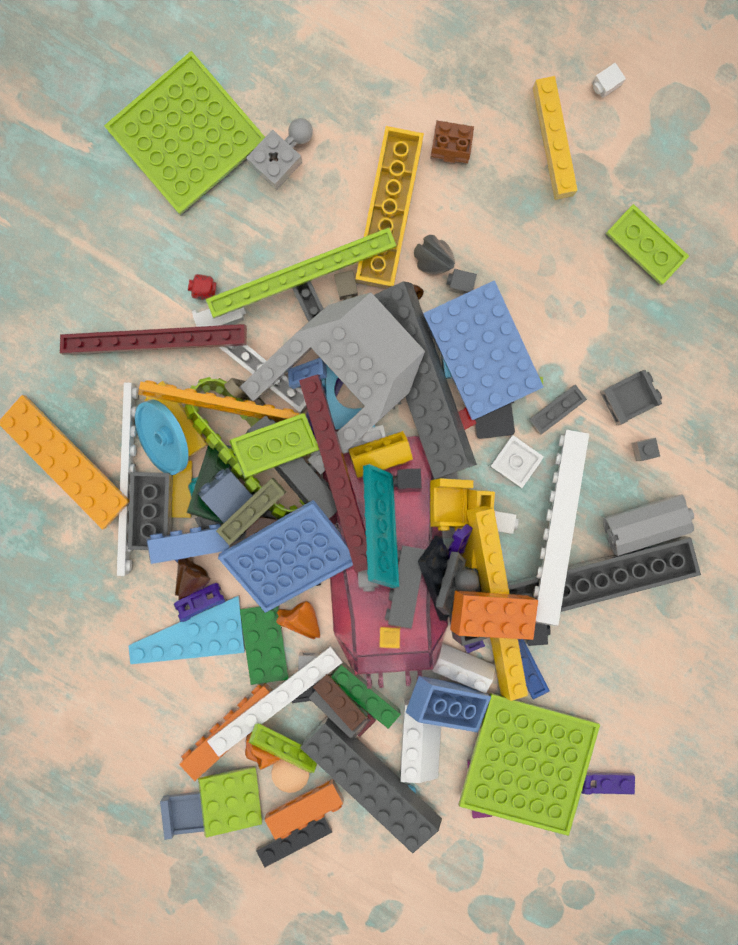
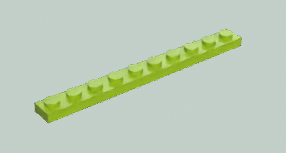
[206,228,396,319]

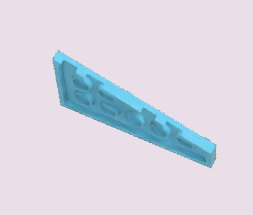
[128,595,245,665]

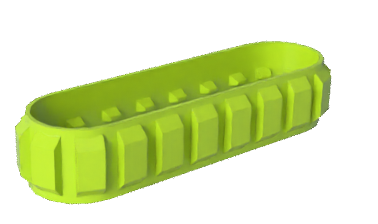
[184,377,305,519]

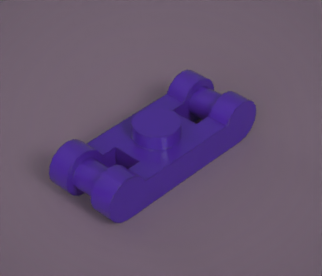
[174,583,225,622]

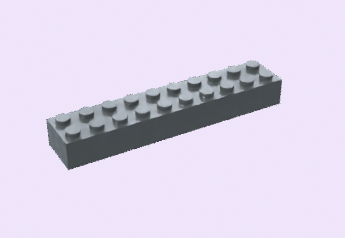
[374,281,477,479]
[508,536,701,612]

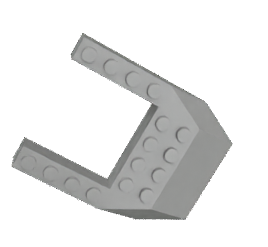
[240,292,425,474]

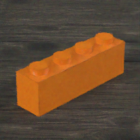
[264,778,344,840]

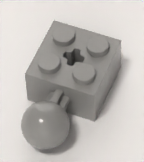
[246,118,313,190]

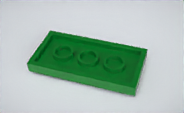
[240,606,289,685]

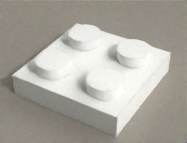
[490,435,544,488]

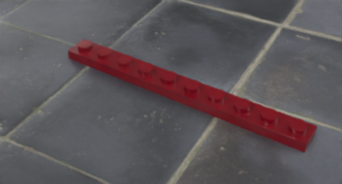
[60,324,247,355]
[299,374,368,573]

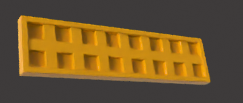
[0,395,130,529]

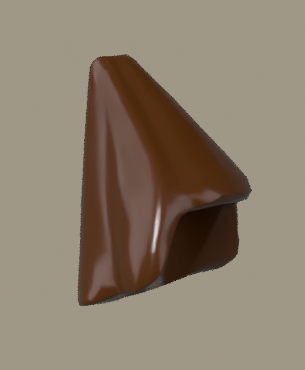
[175,557,211,600]

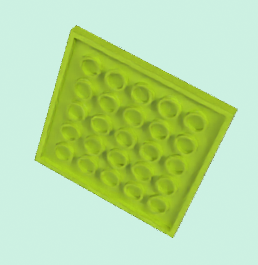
[104,51,265,215]
[458,693,600,836]

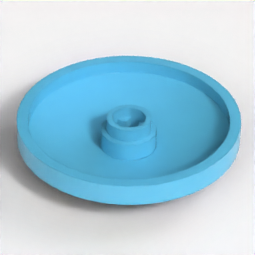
[135,399,189,475]

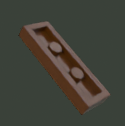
[313,674,368,731]

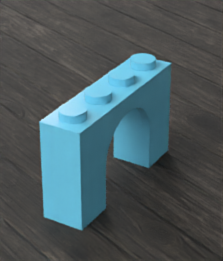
[319,357,375,429]

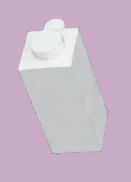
[192,307,246,327]

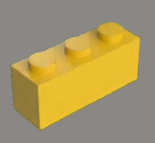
[348,431,413,478]

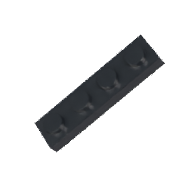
[256,816,332,868]

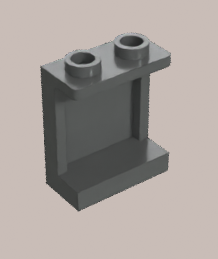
[600,370,662,425]

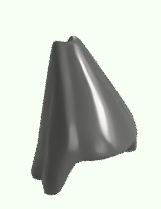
[414,235,455,275]

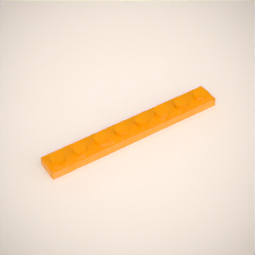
[138,380,299,422]

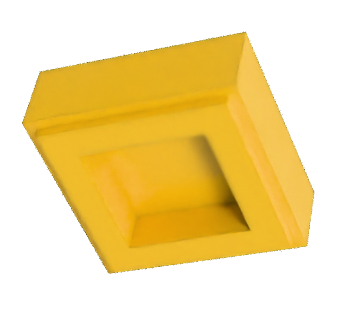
[380,627,400,649]

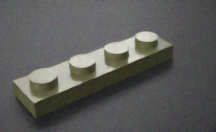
[216,478,286,545]

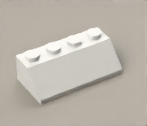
[400,700,441,783]

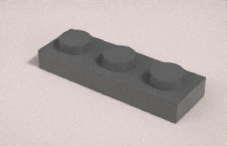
[529,384,587,435]
[436,552,466,615]

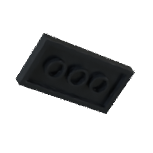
[418,536,449,621]

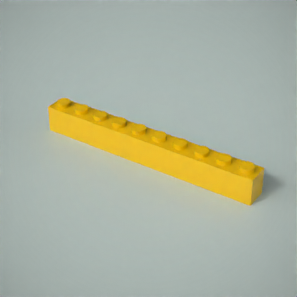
[466,506,528,701]

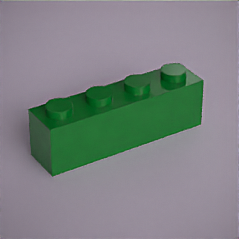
[330,662,401,729]

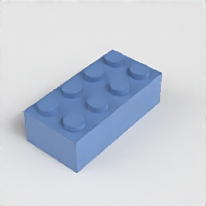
[406,676,491,732]

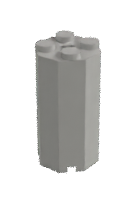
[603,494,694,556]

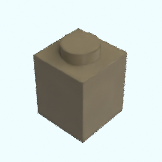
[334,270,358,300]

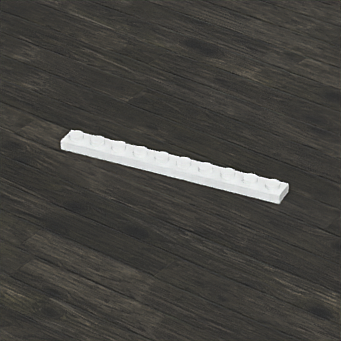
[117,382,138,576]

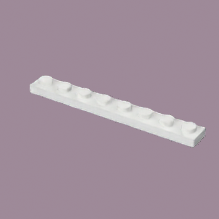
[207,646,343,756]

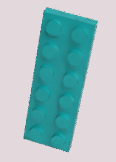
[363,464,399,588]

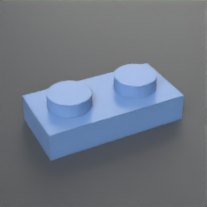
[288,358,327,389]

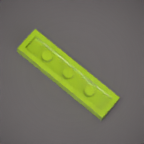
[249,723,317,773]

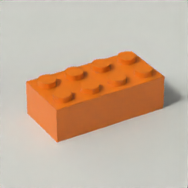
[450,591,538,640]

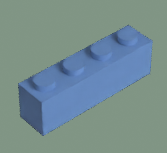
[146,523,229,564]

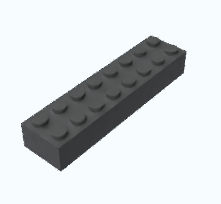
[300,716,442,854]

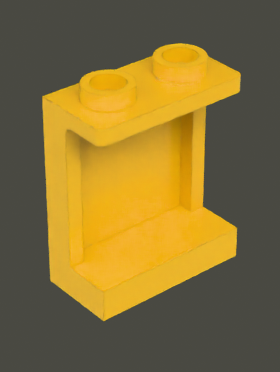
[430,478,473,531]

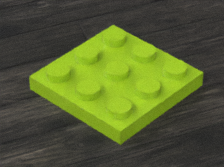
[198,766,262,838]

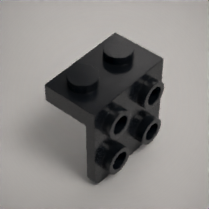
[475,401,515,439]

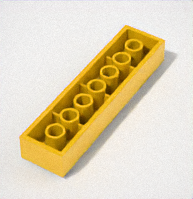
[355,126,424,289]

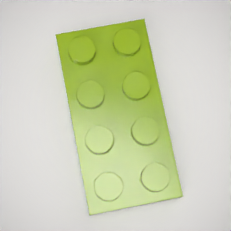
[605,204,689,285]
[229,413,319,479]

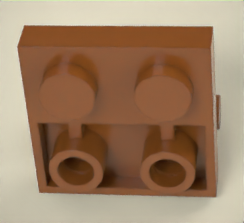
[430,120,474,164]

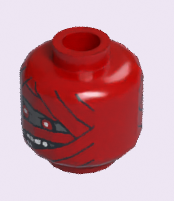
[188,274,216,301]

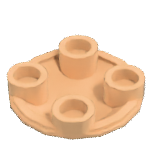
[271,759,309,793]

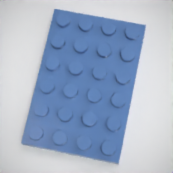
[423,280,544,420]
[218,500,353,613]

